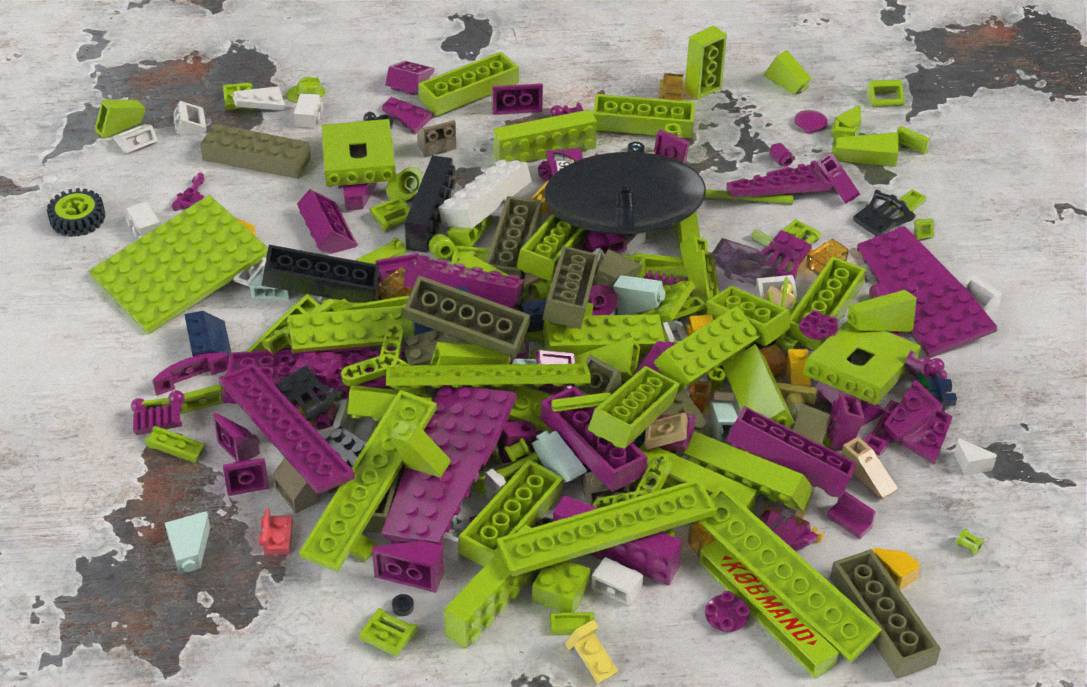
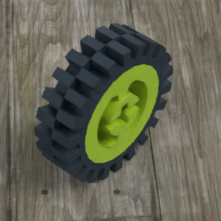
[47,188,106,237]

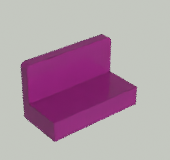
[826,491,876,539]

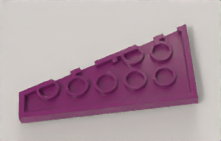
[726,160,832,198]

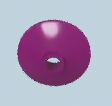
[588,284,618,315]

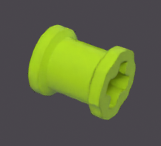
[775,333,801,351]
[707,368,725,393]
[504,438,531,463]
[956,528,984,555]

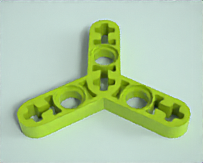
[341,324,428,393]
[593,453,675,537]

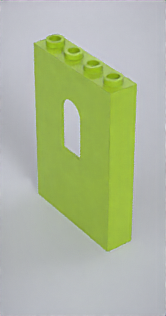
[322,119,397,187]
[803,320,921,405]

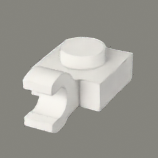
[484,468,506,501]

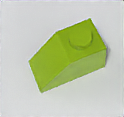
[834,105,861,136]

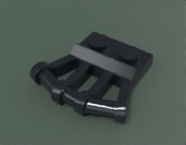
[853,189,916,237]
[275,365,341,422]

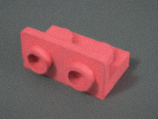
[259,508,293,554]

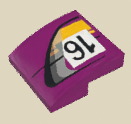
[546,148,583,177]

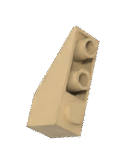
[841,437,898,500]

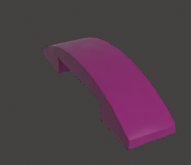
[152,353,228,396]
[864,400,899,456]

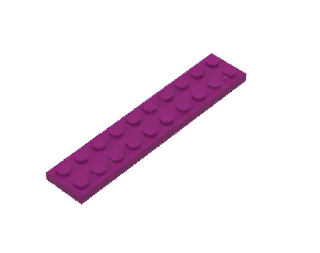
[219,364,355,494]

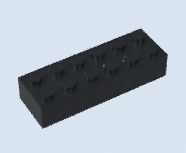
[405,155,456,253]
[261,244,380,303]

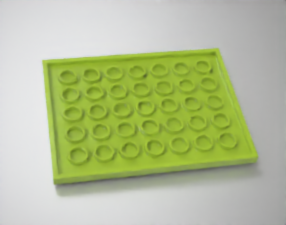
[88,195,268,335]

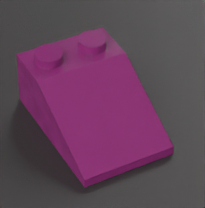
[385,60,435,95]
[372,541,444,593]

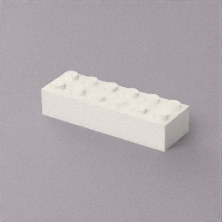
[438,160,532,229]

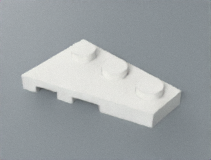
[233,86,285,111]

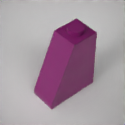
[342,183,377,211]

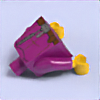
[759,504,825,552]

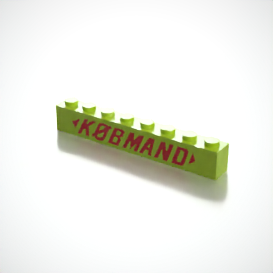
[699,540,839,678]

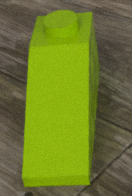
[447,214,493,247]

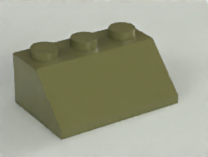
[786,404,832,445]

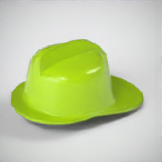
[286,76,325,102]
[386,167,424,201]

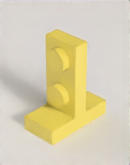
[565,620,618,684]

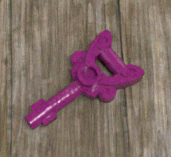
[172,172,205,211]

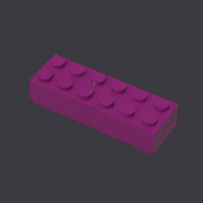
[403,255,525,309]
[541,386,648,492]
[726,406,856,498]
[553,495,682,585]

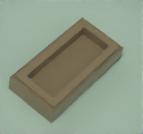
[713,389,734,401]

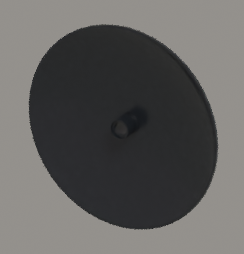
[544,152,706,234]

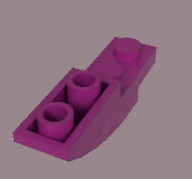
[817,153,861,204]

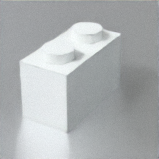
[294,94,323,128]
[126,202,160,238]
[592,557,643,606]

